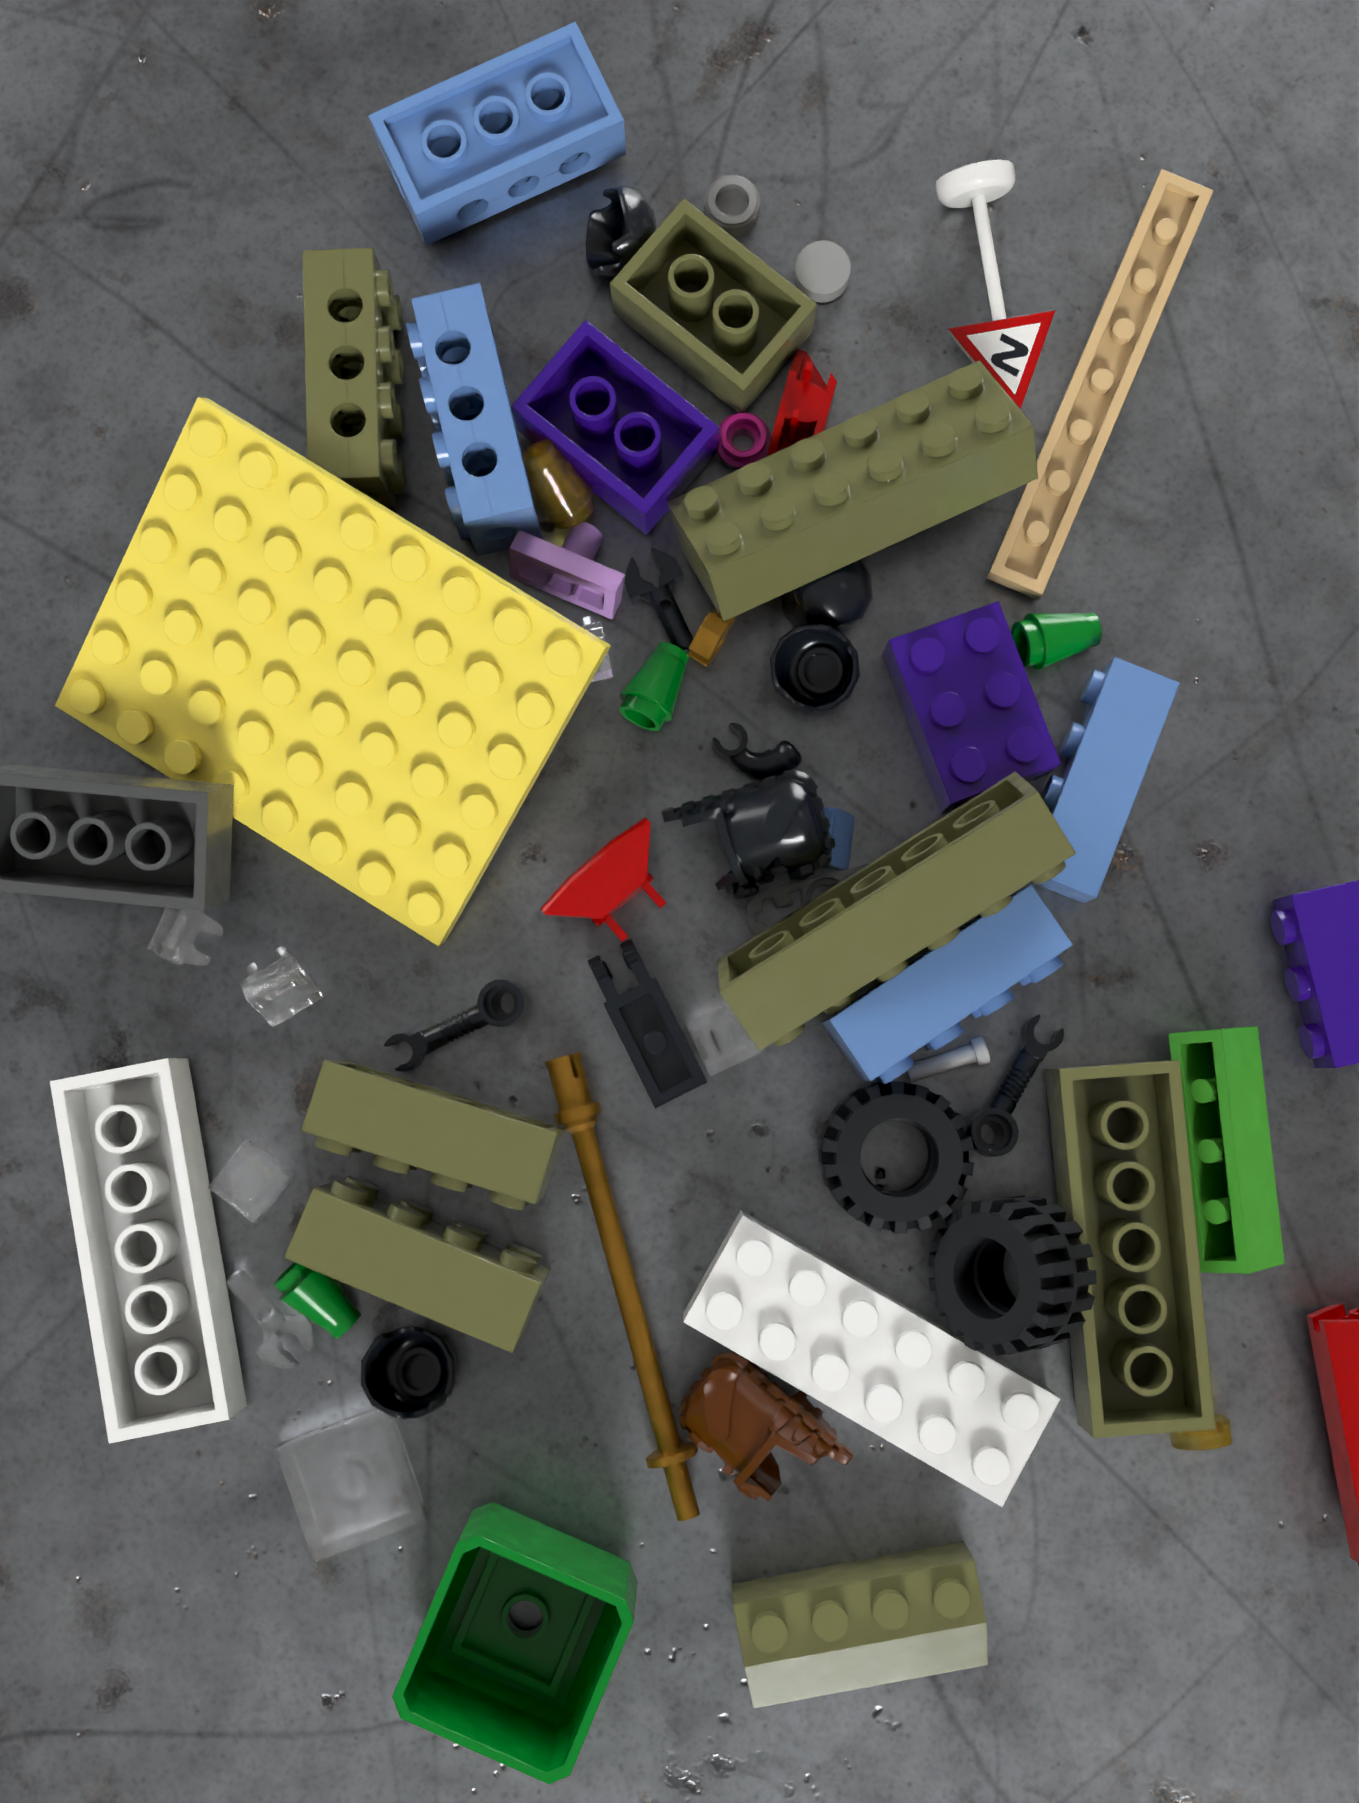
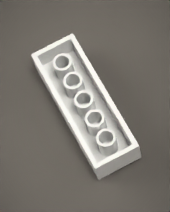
[50,1058,247,1444]
[683,1210,1060,1507]

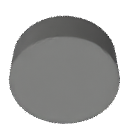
[704,175,760,237]
[794,240,851,303]

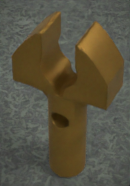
[688,609,736,667]

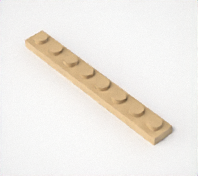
[986,169,1214,600]

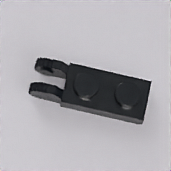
[587,939,707,1108]

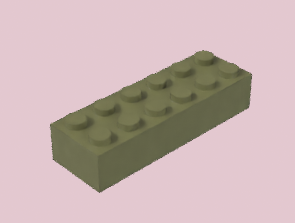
[667,360,1038,622]
[717,771,1076,1051]
[1045,1060,1216,1438]

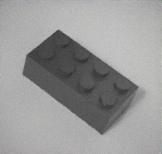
[0,764,234,911]

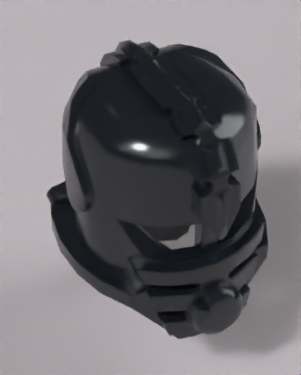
[661,770,835,899]

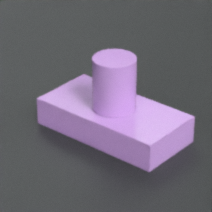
[509,521,625,620]

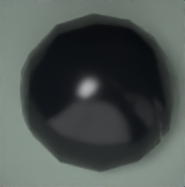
[586,186,656,277]
[781,559,873,631]
[770,624,861,712]
[361,1326,457,1419]

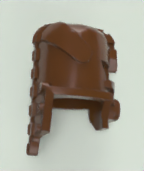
[678,1352,854,1501]

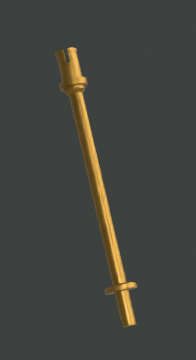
[544,1052,700,1521]

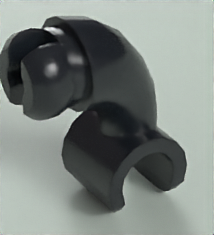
[712,723,802,780]

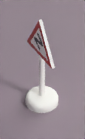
[936,159,1056,409]

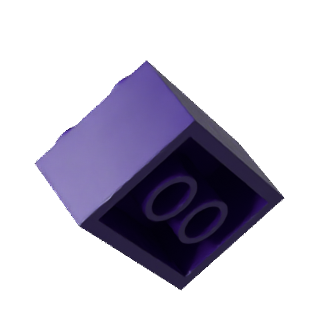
[511,320,719,535]
[882,601,1061,813]

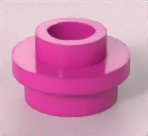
[717,412,771,469]

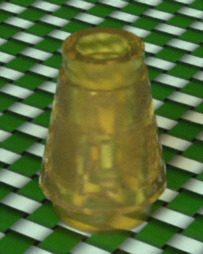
[522,440,595,529]

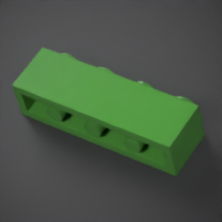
[1168,1026,1285,1274]

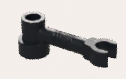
[384,980,529,1071]
[965,1014,1064,1157]

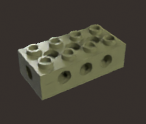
[302,247,407,513]

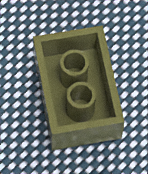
[610,198,817,413]

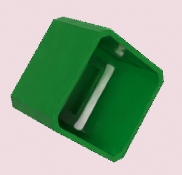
[392,1502,638,1784]

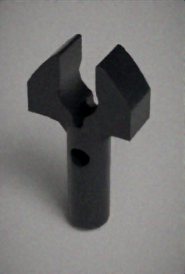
[625,548,693,653]

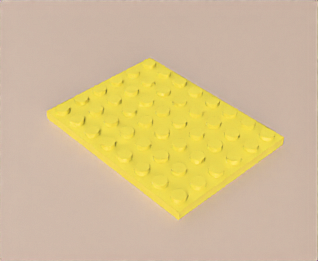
[55,397,611,947]

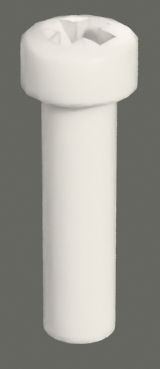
[907,1036,990,1082]

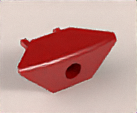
[767,349,837,456]
[540,817,667,942]

